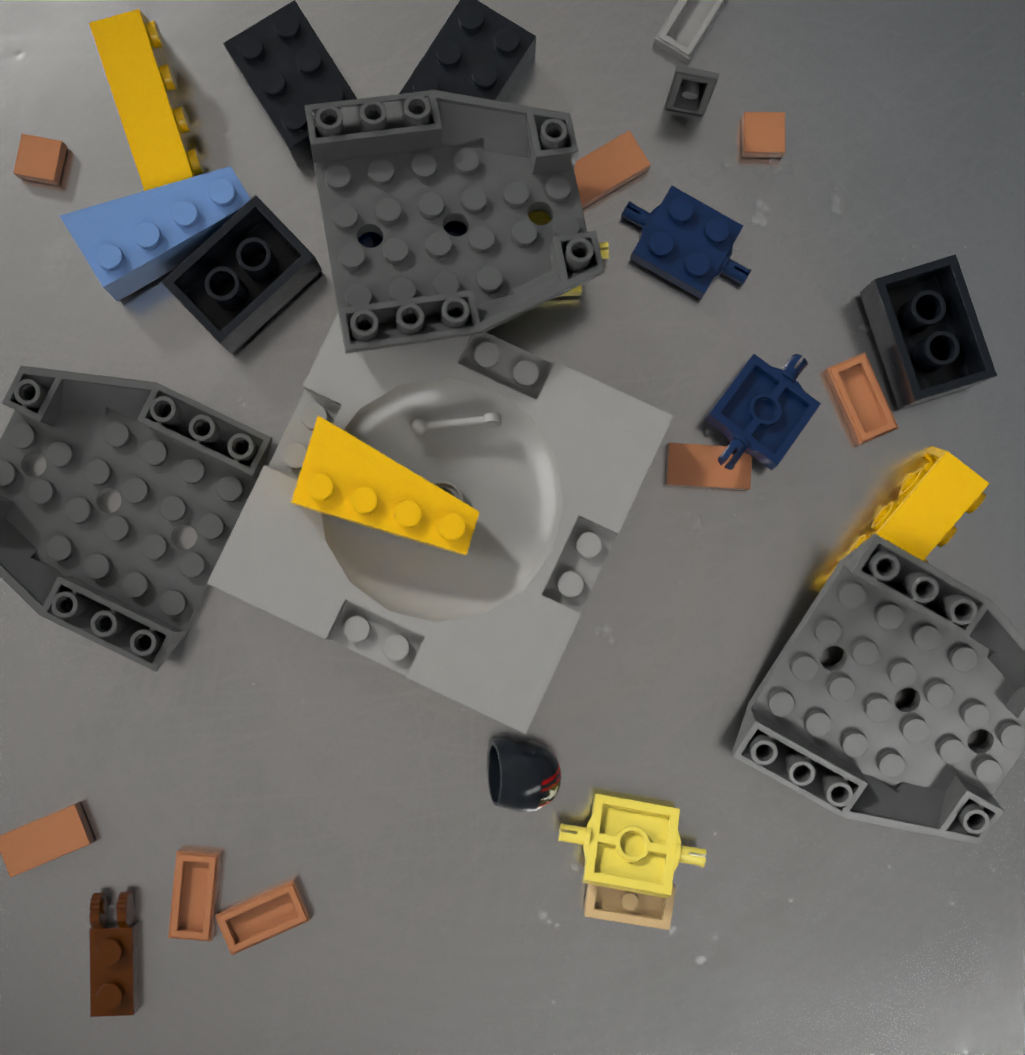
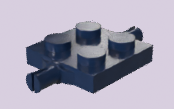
[621,186,751,299]
[704,354,821,470]

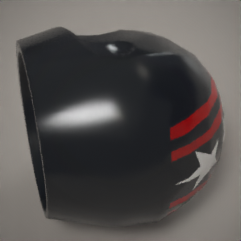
[487,737,561,812]

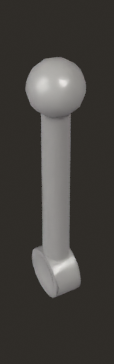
[412,412,501,435]

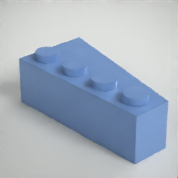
[60,166,251,302]

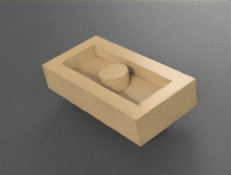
[583,883,676,930]

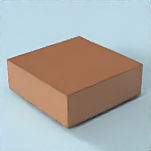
[741,112,785,158]
[13,134,67,186]

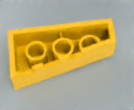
[89,9,204,191]
[291,415,479,556]
[828,445,990,579]

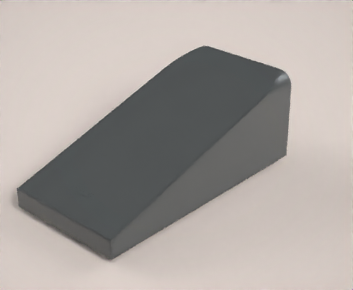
[664,65,719,115]

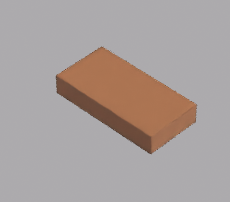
[574,130,651,209]
[823,353,899,446]
[665,442,752,491]
[0,802,95,878]
[168,848,222,942]
[215,878,313,955]

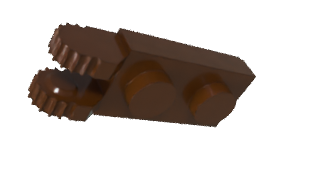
[89,891,139,1017]

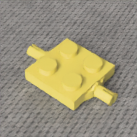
[558,794,707,898]

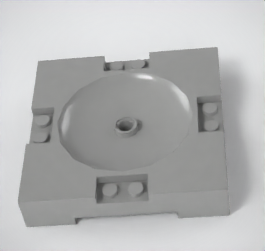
[207,314,673,734]

